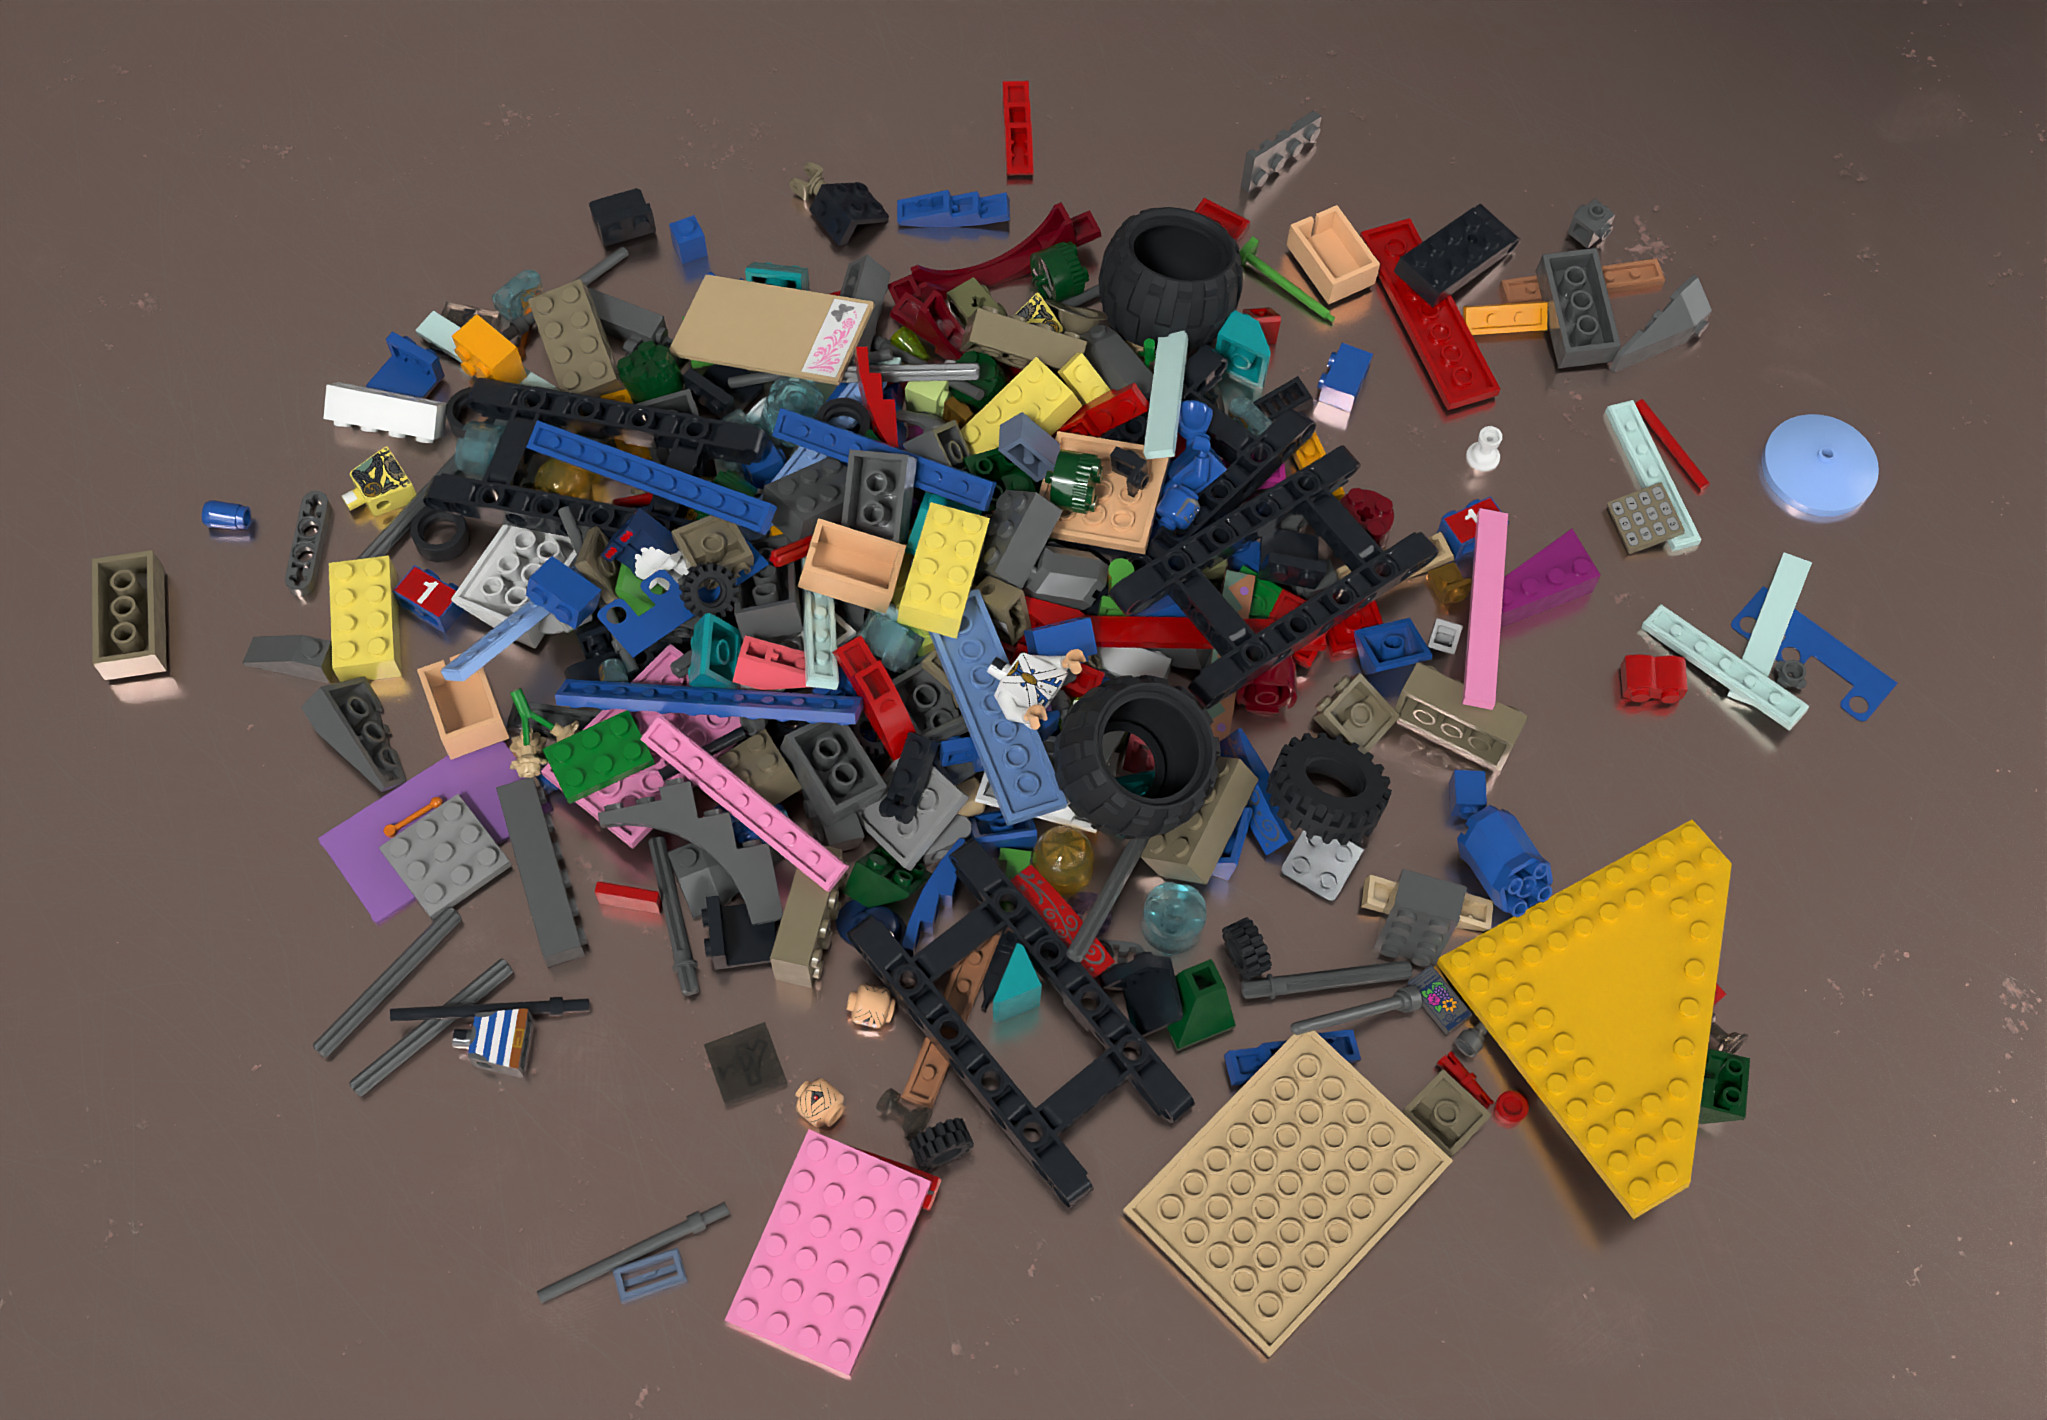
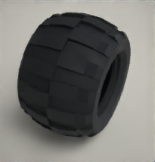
[1098,207,1243,353]
[1053,675,1221,839]

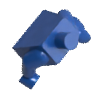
[1162,400,1227,495]

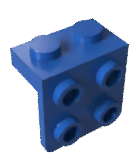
[366,331,445,399]

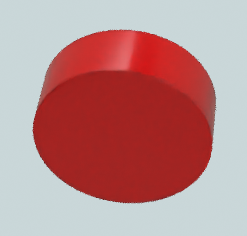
[1494,1090,1529,1125]

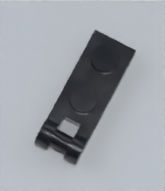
[879,732,940,824]

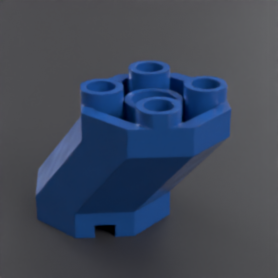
[1457,805,1553,917]

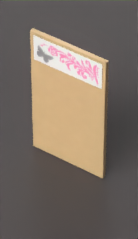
[669,275,875,385]

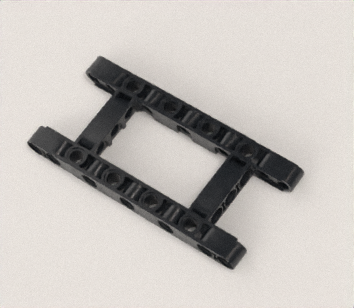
[1069,345,1317,616]
[422,378,769,540]
[1108,445,1439,709]
[846,838,1195,1209]

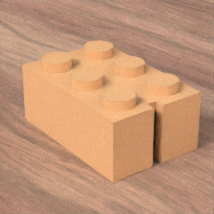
[1286,205,1380,305]
[797,518,906,614]
[417,653,509,760]

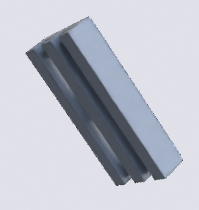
[612,1247,688,1304]

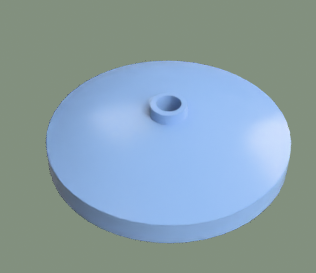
[1762,414,1879,517]

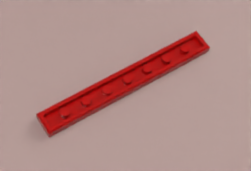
[1087,616,1327,651]

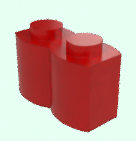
[1620,654,1688,703]

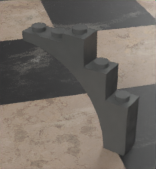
[598,778,783,926]

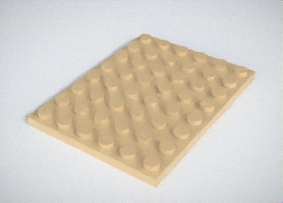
[1123,1031,1453,1357]

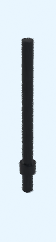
[390,997,589,1022]

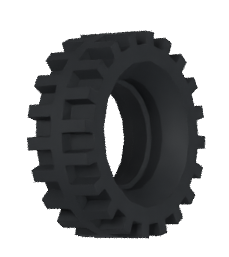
[1266,732,1392,845]

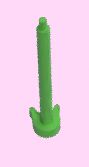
[1239,236,1335,322]

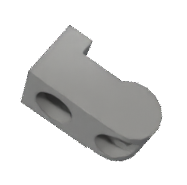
[1427,618,1463,654]
[921,815,972,867]

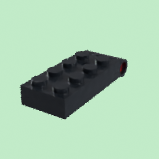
[1393,204,1521,308]

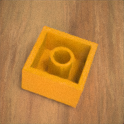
[452,314,527,384]

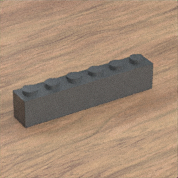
[496,777,588,967]

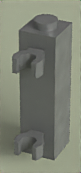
[586,286,668,357]

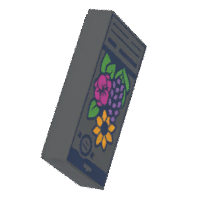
[1405,965,1472,1035]

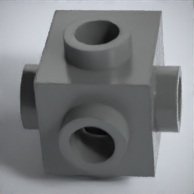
[1567,198,1615,249]

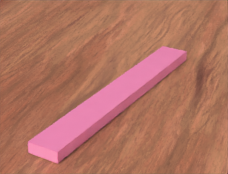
[1462,508,1508,710]
[640,715,849,892]

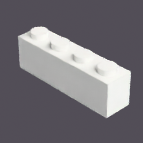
[323,382,447,443]
[1096,647,1172,679]

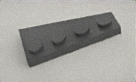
[1241,111,1322,193]

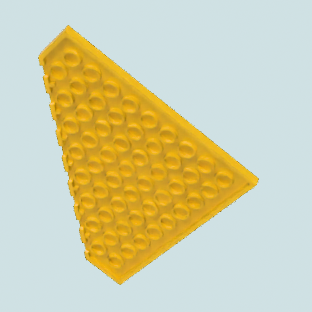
[1437,819,1732,1219]

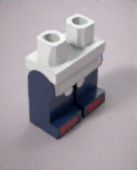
[600,507,689,590]

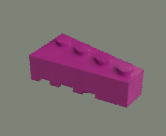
[1501,529,1601,628]

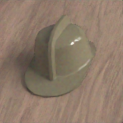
[1045,299,1108,335]

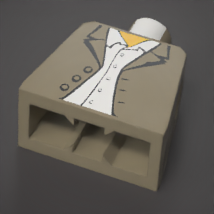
[970,576,1032,646]

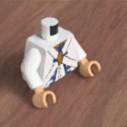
[987,649,1086,730]

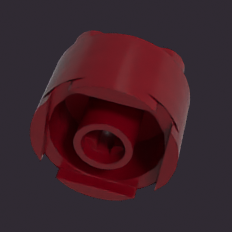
[1339,488,1394,549]
[1236,655,1297,715]

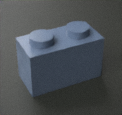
[998,412,1060,482]

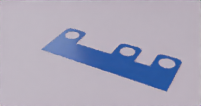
[597,536,769,658]
[1731,586,1898,721]

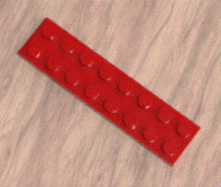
[1360,218,1501,410]

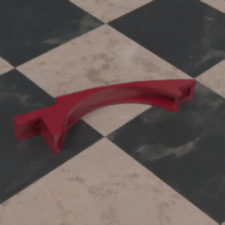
[887,202,1102,305]
[890,290,1083,406]

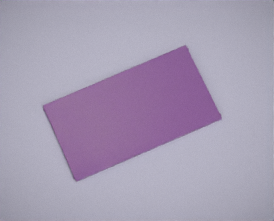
[318,741,553,925]

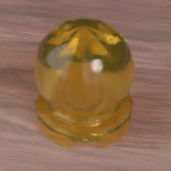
[534,458,604,500]
[1032,825,1095,899]

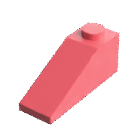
[732,635,807,690]

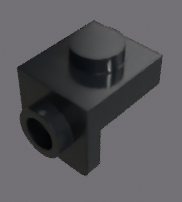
[1110,446,1150,498]

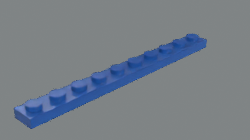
[526,420,777,535]
[555,679,864,725]

